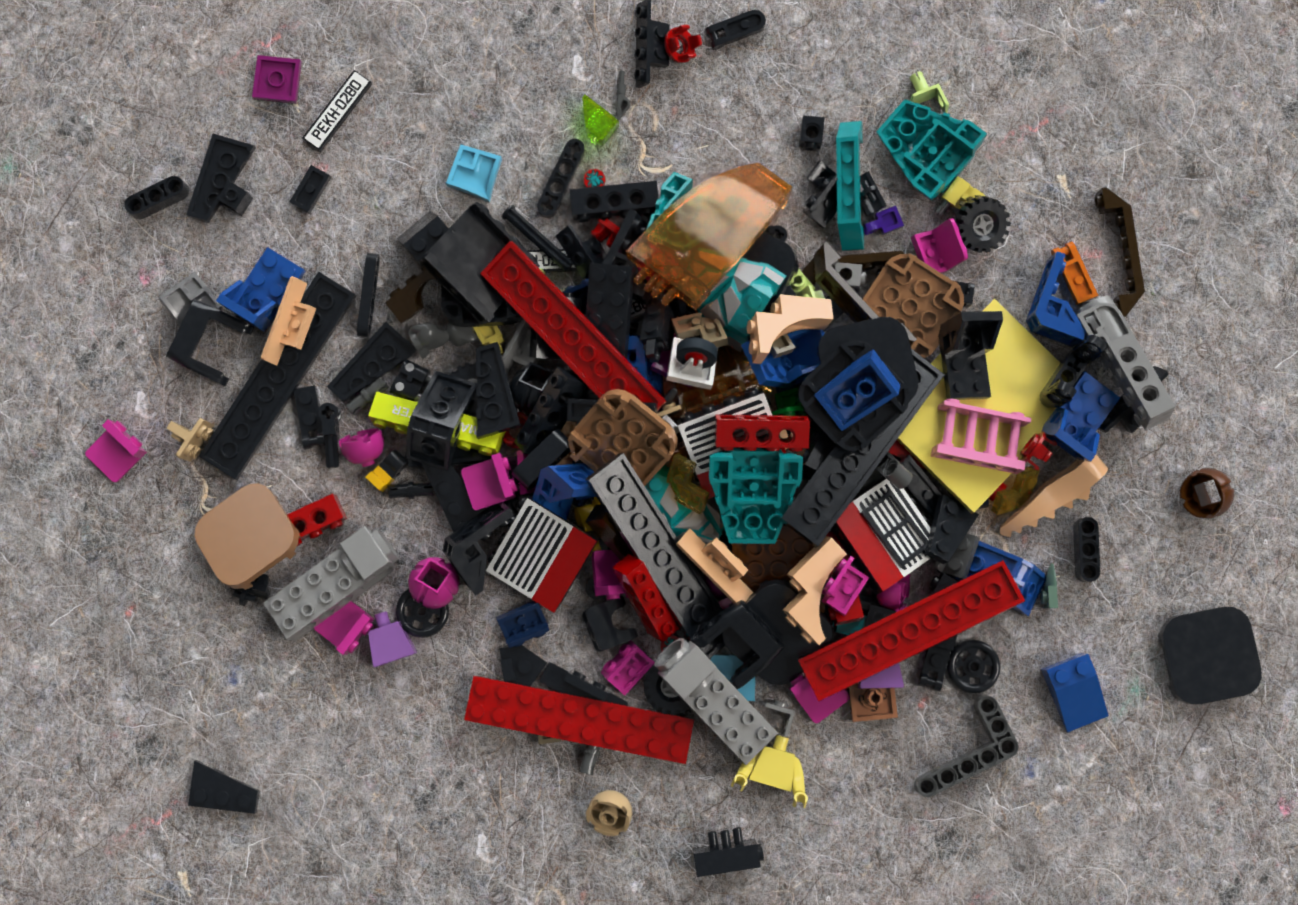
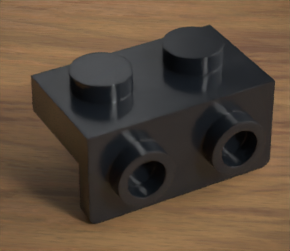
[803,176,838,228]

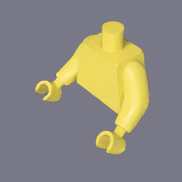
[731,735,808,808]

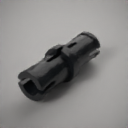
[388,481,434,499]

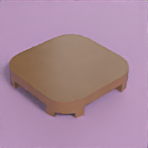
[863,254,964,358]
[568,389,677,486]
[194,483,300,590]

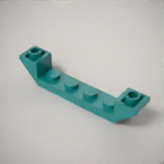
[836,121,864,251]

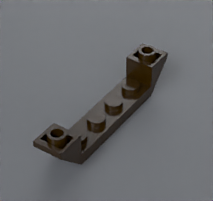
[1094,187,1145,317]
[813,242,917,346]
[802,251,904,286]

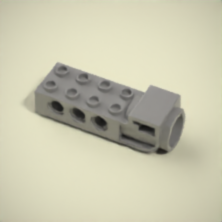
[1076,295,1176,431]
[263,526,400,642]
[655,638,778,765]

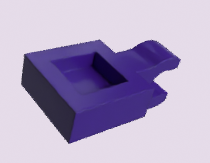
[863,206,904,236]

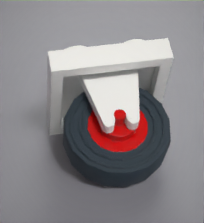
[666,337,718,390]

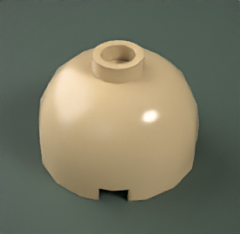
[586,790,633,836]

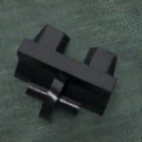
[860,171,887,217]
[230,574,270,606]

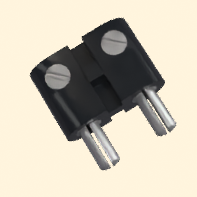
[390,359,432,402]

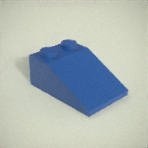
[814,349,900,431]
[1041,653,1109,733]

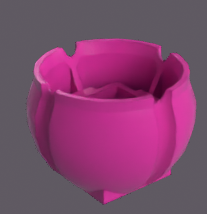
[408,557,460,609]

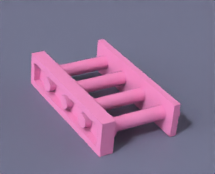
[931,399,1031,474]

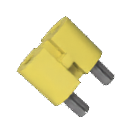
[936,176,985,216]

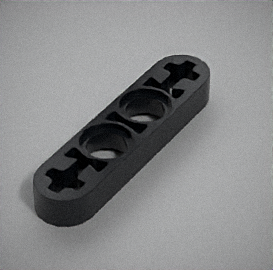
[537,139,585,218]
[357,253,380,338]

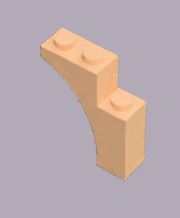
[747,294,833,364]
[783,536,847,645]

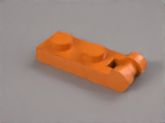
[1051,241,1098,305]

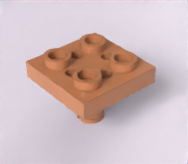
[848,683,898,722]

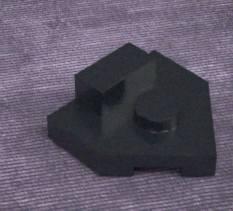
[499,645,547,687]

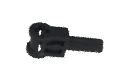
[318,403,342,468]

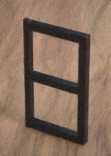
[860,490,928,568]

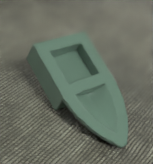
[1040,563,1058,609]

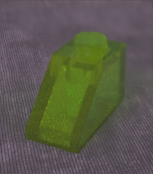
[582,94,619,146]

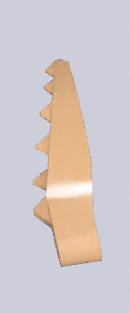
[999,454,1108,537]

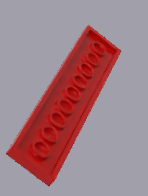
[480,241,667,411]
[798,560,1025,702]
[464,675,694,764]

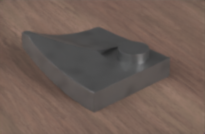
[159,272,222,326]

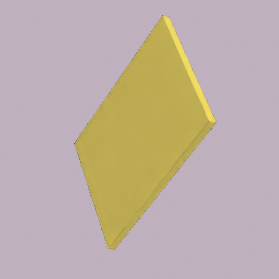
[897,299,1068,514]

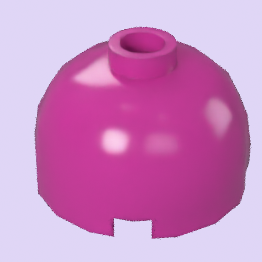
[338,428,384,467]
[873,574,910,612]

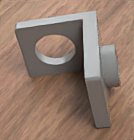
[835,262,866,292]
[763,700,795,737]

